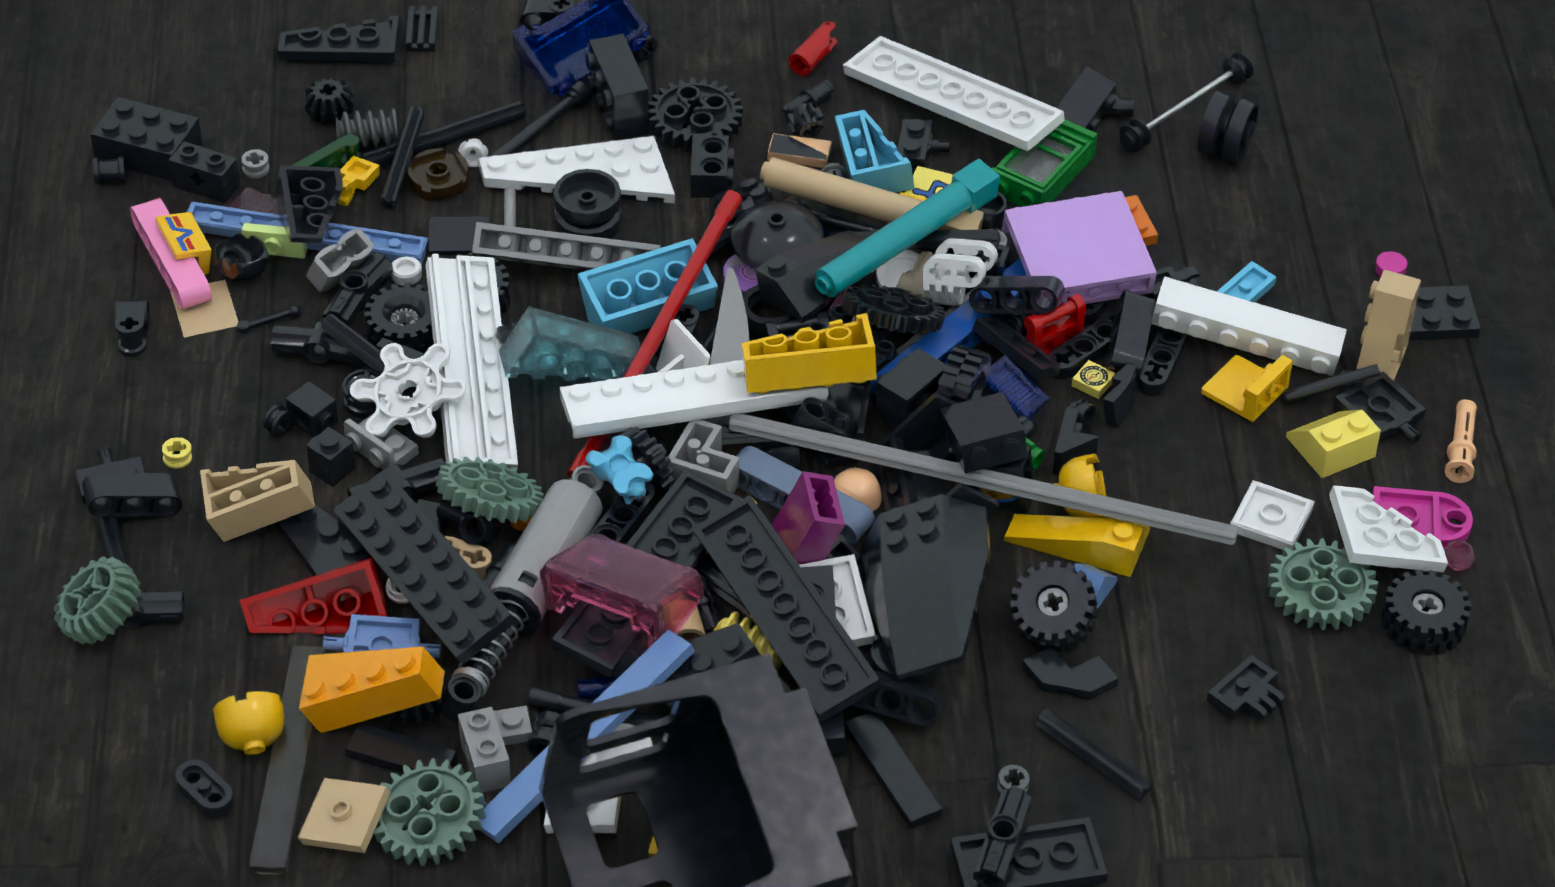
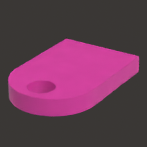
[1372,486,1473,549]

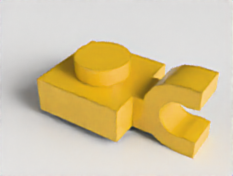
[337,156,380,206]

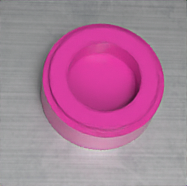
[1375,252,1407,277]

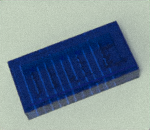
[987,355,1049,418]

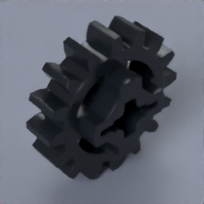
[620,427,675,494]

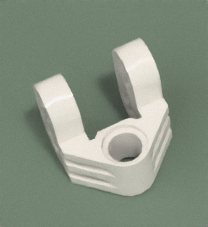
[923,238,998,306]

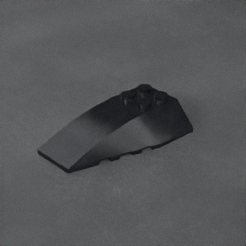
[862,494,991,680]

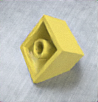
[1286,410,1381,478]

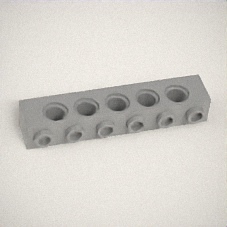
[472,222,662,271]

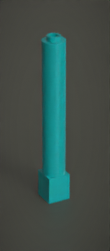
[815,158,1000,297]

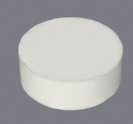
[391,257,422,286]

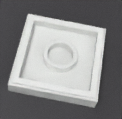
[1230,480,1315,550]

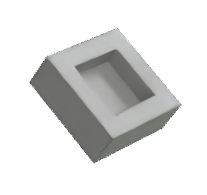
[494,706,532,745]

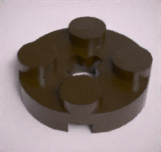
[408,148,469,201]

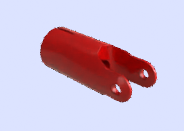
[788,21,837,76]

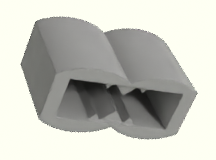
[306,228,374,292]

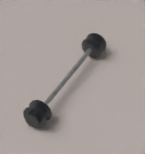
[1119,52,1254,152]

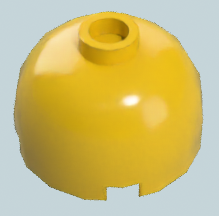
[1053,453,1106,518]
[213,691,284,755]

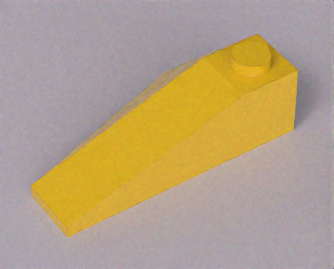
[1004,514,1150,577]

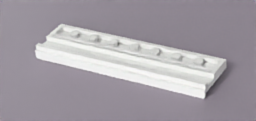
[426,254,518,469]
[560,360,828,439]

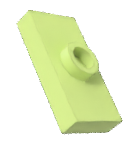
[242,223,307,259]

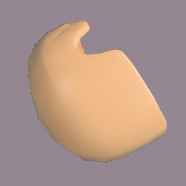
[834,467,883,512]

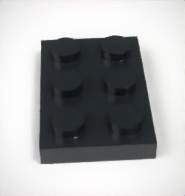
[1409,285,1481,340]

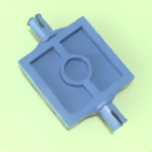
[323,614,441,659]

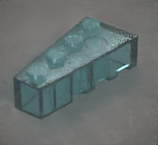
[499,306,641,382]

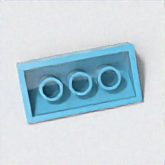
[578,238,718,343]

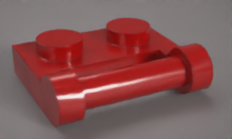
[1024,294,1086,355]

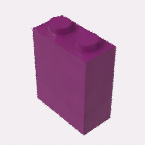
[772,471,845,565]

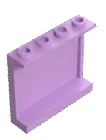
[1002,191,1157,307]

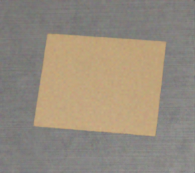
[170,280,238,337]

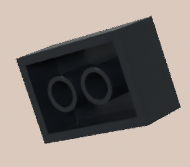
[585,34,649,141]
[90,97,202,181]

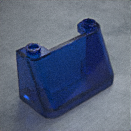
[512,0,649,95]

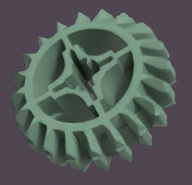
[54,557,141,645]

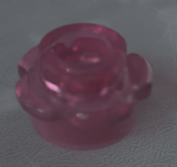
[1444,540,1475,571]

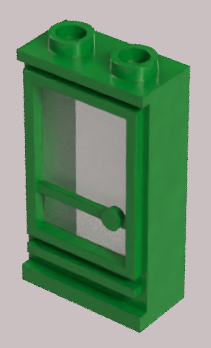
[991,119,1097,207]

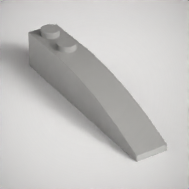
[700,267,749,426]

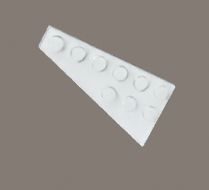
[479,136,675,203]

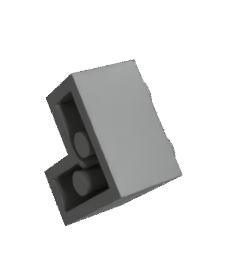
[668,420,739,494]

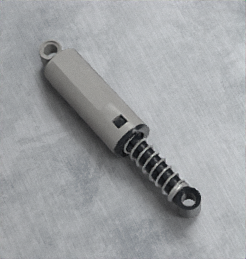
[440,465,604,722]

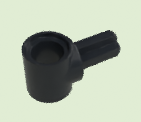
[436,500,501,544]

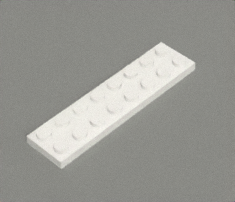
[843,36,1064,151]

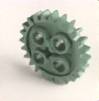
[436,457,544,523]
[1267,538,1378,630]
[374,758,486,866]

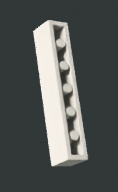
[1151,277,1347,377]

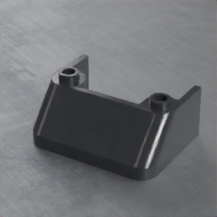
[874,392,999,515]

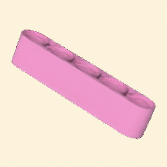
[130,198,212,310]

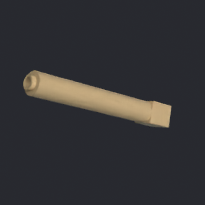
[760,157,984,230]

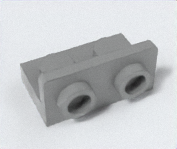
[344,414,419,470]

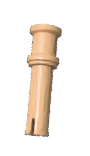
[1445,399,1477,483]

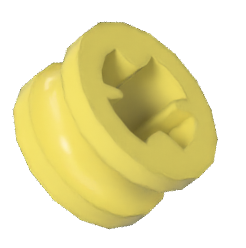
[162,437,192,468]

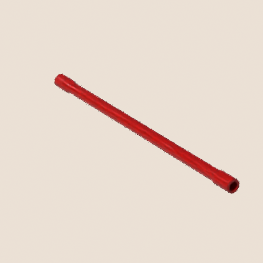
[567,190,742,478]

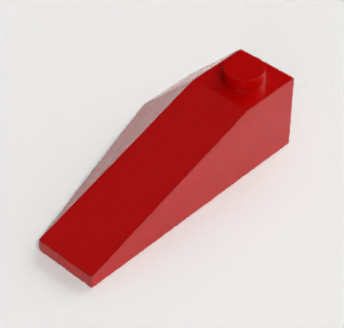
[239,557,389,634]

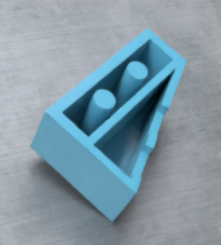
[835,110,915,193]

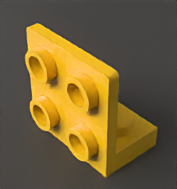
[1201,355,1293,422]

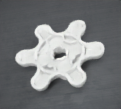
[350,343,466,438]

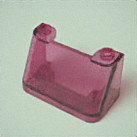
[540,534,704,647]

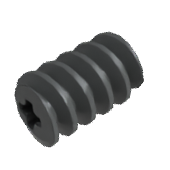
[336,109,398,148]

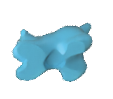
[586,435,653,504]

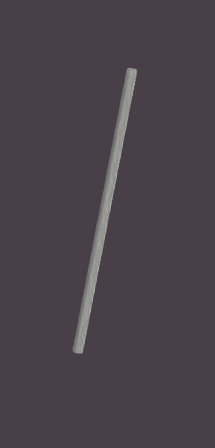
[729,413,1238,545]

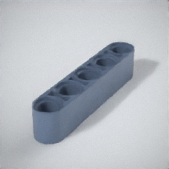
[736,446,875,545]

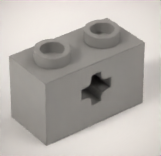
[458,707,511,792]

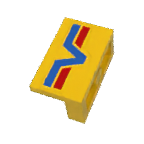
[155,212,212,274]

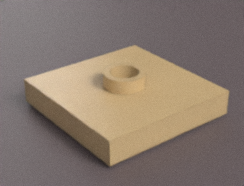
[298,778,391,853]

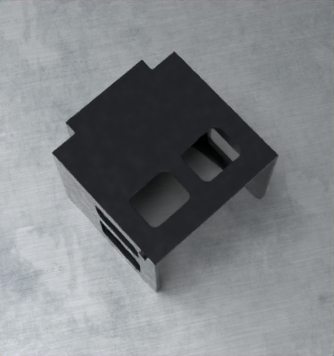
[539,653,857,887]

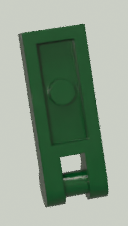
[291,134,361,169]

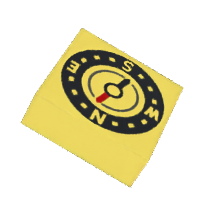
[1072,360,1116,399]

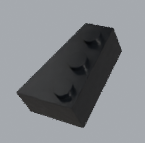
[663,623,761,710]

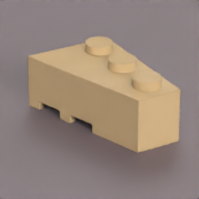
[1356,270,1421,380]
[200,460,315,542]

